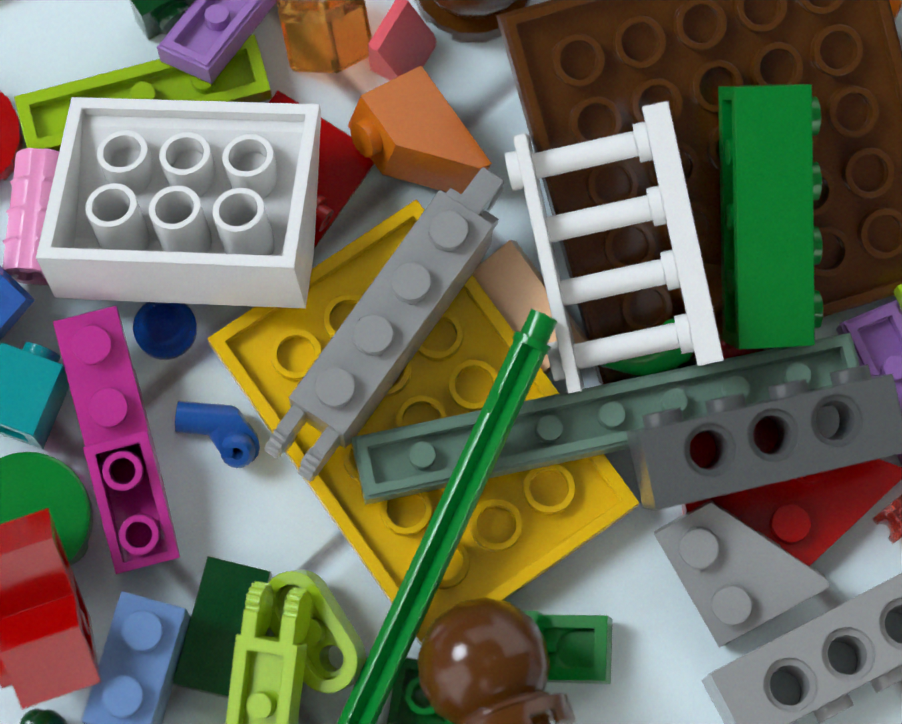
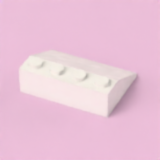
[36,97,321,308]

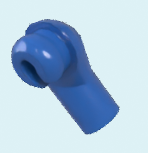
[175,401,260,468]

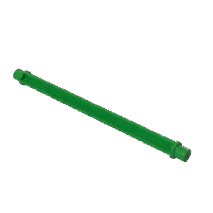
[337,309,558,724]

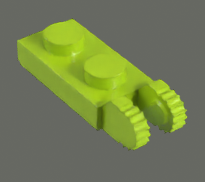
[225,581,312,724]

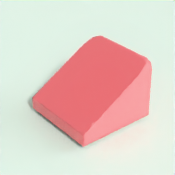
[368,0,436,81]

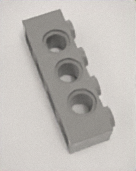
[702,573,902,724]

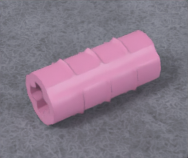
[2,148,59,285]

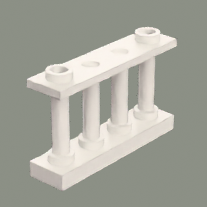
[505,101,724,394]

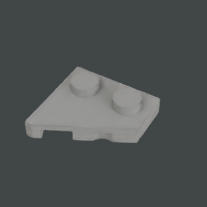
[654,500,830,648]

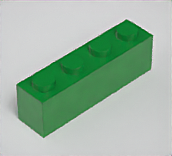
[718,84,823,349]

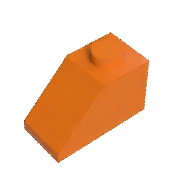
[348,66,492,194]

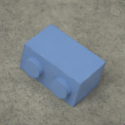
[81,591,191,724]

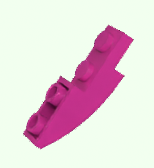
[53,306,180,574]

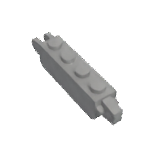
[264,167,504,482]

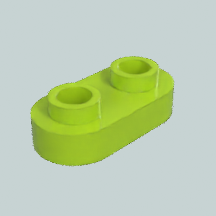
[268,570,367,693]

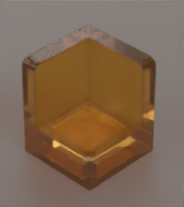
[276,0,372,74]

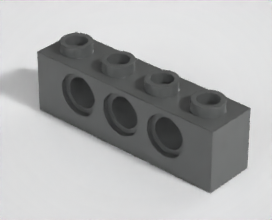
[626,364,902,510]

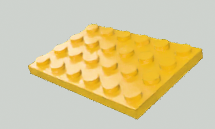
[207,199,640,646]

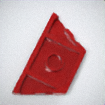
[682,419,902,567]

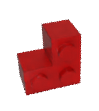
[0,508,101,710]

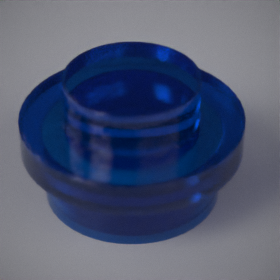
[133,302,197,360]

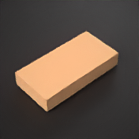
[472,240,589,375]

